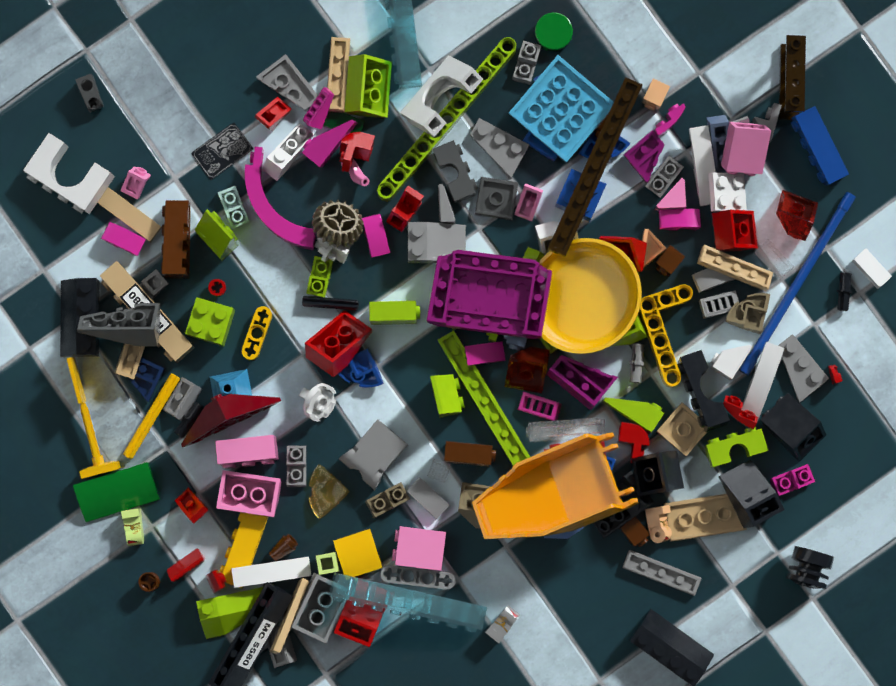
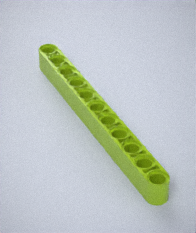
[377,37,516,202]

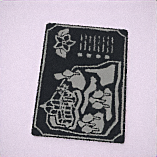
[191,122,253,180]

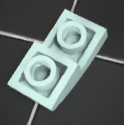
[218,186,250,229]

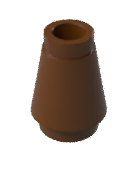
[269,534,298,561]

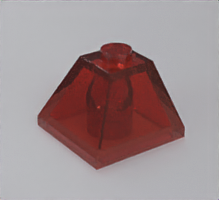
[776,190,818,241]
[504,347,550,393]

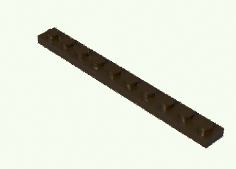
[547,77,643,257]

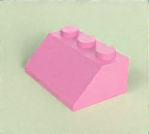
[216,470,282,517]

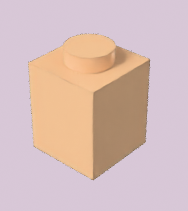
[642,79,670,111]

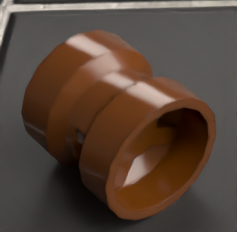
[139,572,160,592]

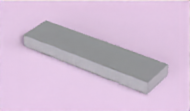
[622,550,702,596]

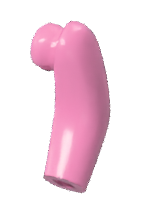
[341,159,370,186]

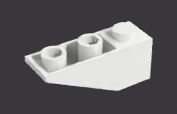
[262,123,315,181]

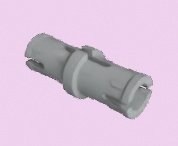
[629,344,645,383]

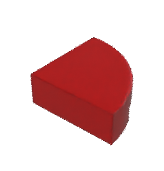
[828,365,843,385]

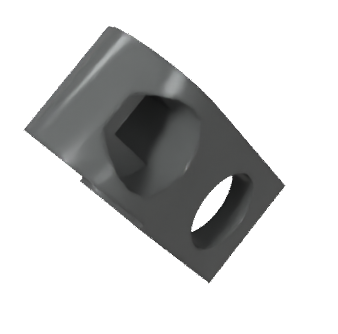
[75,74,104,112]

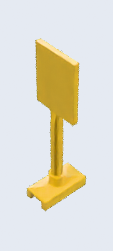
[66,357,121,479]

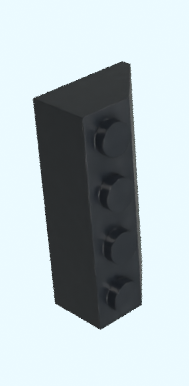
[60,278,100,357]
[629,609,714,686]

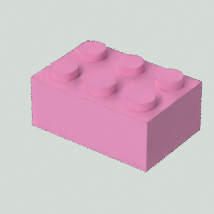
[215,435,279,469]

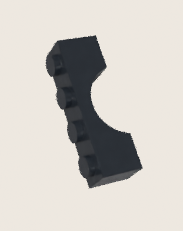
[677,350,730,432]

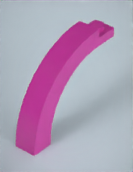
[245,147,316,250]

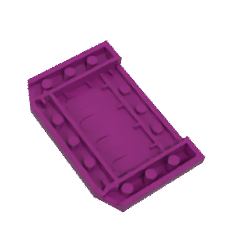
[427,250,552,339]

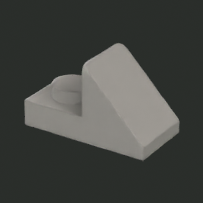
[752,103,782,143]

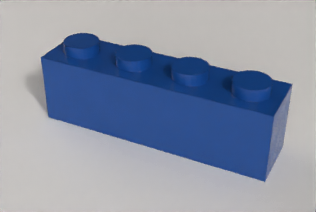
[791,106,849,186]

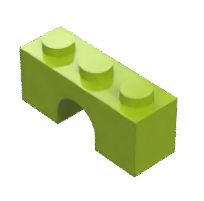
[704,426,768,468]

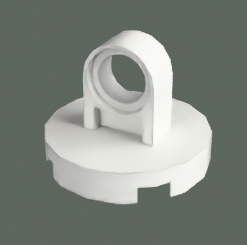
[299,383,336,422]

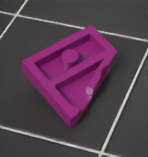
[623,130,665,183]

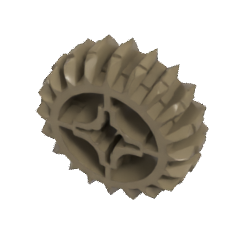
[312,200,364,248]

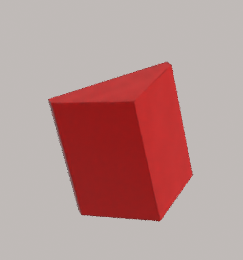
[599,236,647,272]

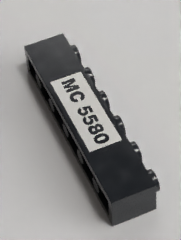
[208,582,293,686]

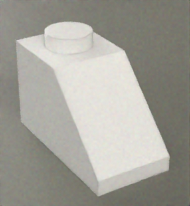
[711,345,752,380]

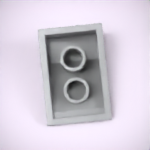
[408,222,466,263]

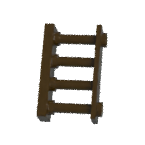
[779,35,806,120]

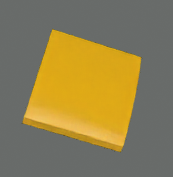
[333,529,382,580]

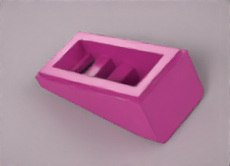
[303,87,334,129]
[518,392,562,422]

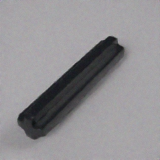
[302,296,359,310]

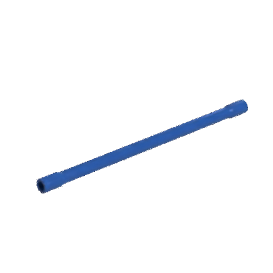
[739,192,856,376]

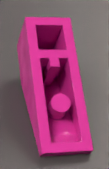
[302,120,358,167]

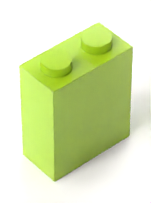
[369,301,420,325]

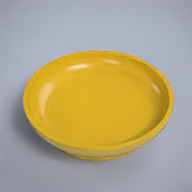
[539,238,642,354]

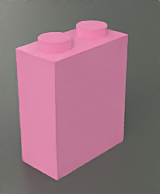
[721,122,771,176]
[392,526,446,571]

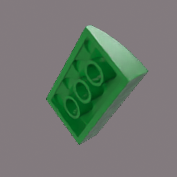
[73,462,160,522]

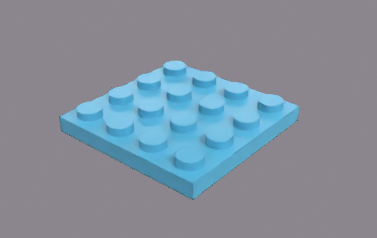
[508,55,614,163]

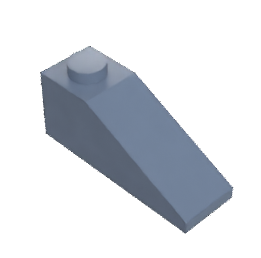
[706,115,729,173]

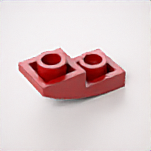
[723,395,758,430]
[206,570,227,594]

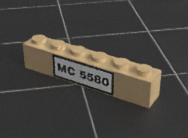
[100,261,195,363]

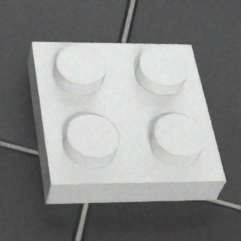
[709,172,747,212]

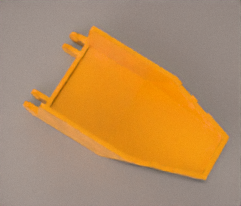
[472,433,638,539]

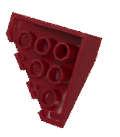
[181,394,281,448]

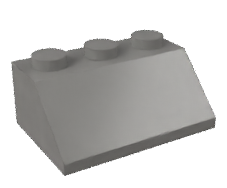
[291,572,352,643]

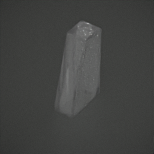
[526,418,605,442]

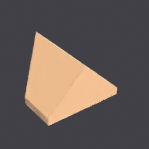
[642,229,666,268]

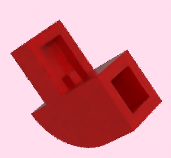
[339,132,375,172]
[386,186,424,232]
[617,422,649,464]

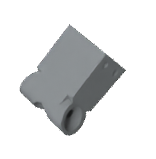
[338,419,408,490]

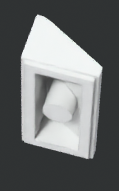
[852,249,892,289]

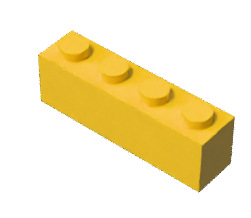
[219,512,268,589]

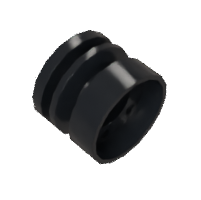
[786,546,834,589]

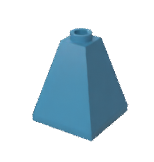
[210,369,252,397]

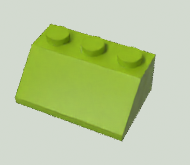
[344,54,392,118]

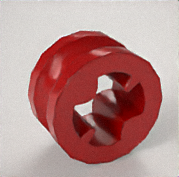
[208,279,226,296]

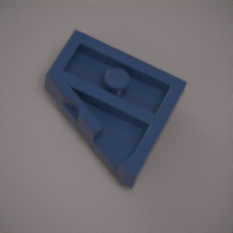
[129,358,165,402]

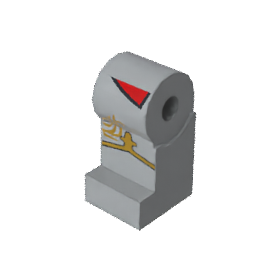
[485,605,520,643]

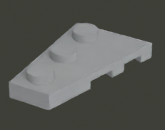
[256,54,318,111]
[470,118,529,178]
[778,334,829,403]

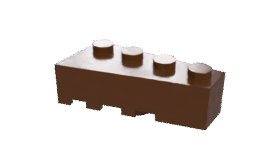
[161,200,191,279]

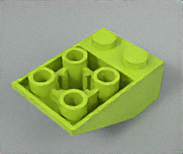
[195,209,239,261]

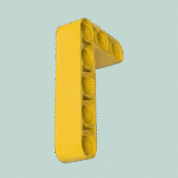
[639,284,693,388]

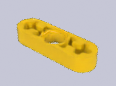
[242,306,272,360]

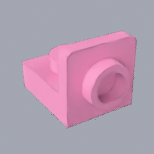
[120,167,151,199]

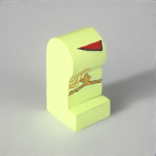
[121,508,144,546]

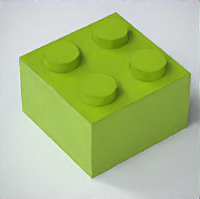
[185,297,235,347]

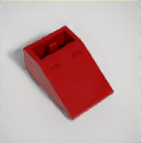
[334,578,392,647]

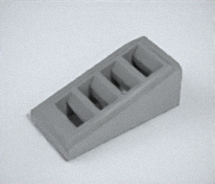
[438,184,455,224]
[699,290,739,319]

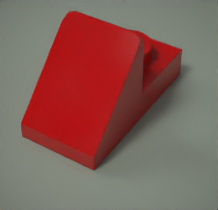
[255,97,292,131]
[175,487,208,524]

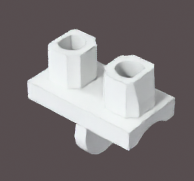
[314,238,351,264]

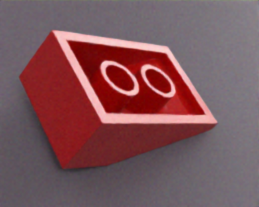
[305,310,372,377]

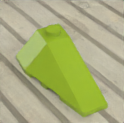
[196,584,274,639]

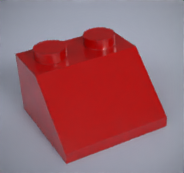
[712,209,758,252]

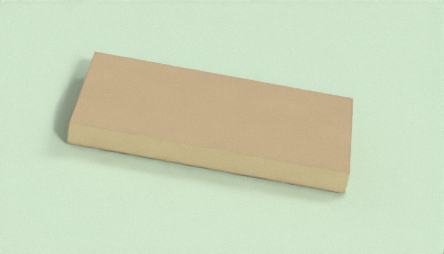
[664,494,747,542]

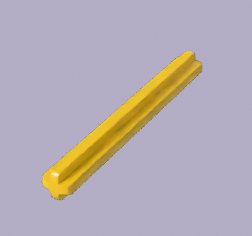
[123,373,180,459]

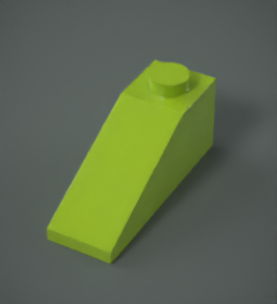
[602,397,664,433]

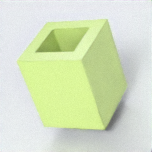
[316,552,339,575]

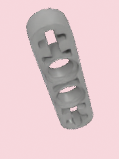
[381,565,455,589]

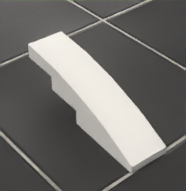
[689,125,715,206]
[741,342,784,422]
[231,557,312,588]

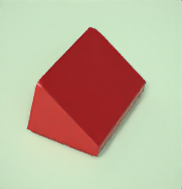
[167,548,205,582]

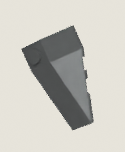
[77,303,160,346]

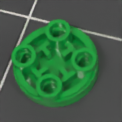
[535,12,573,51]

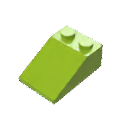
[430,374,465,418]

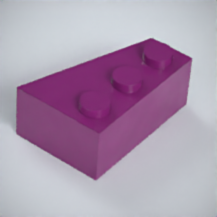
[546,355,618,410]

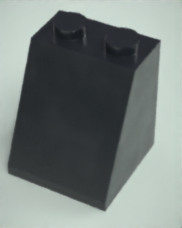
[761,393,826,462]
[631,450,684,497]

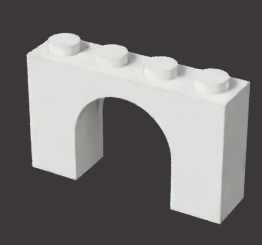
[400,55,483,137]
[23,133,115,214]

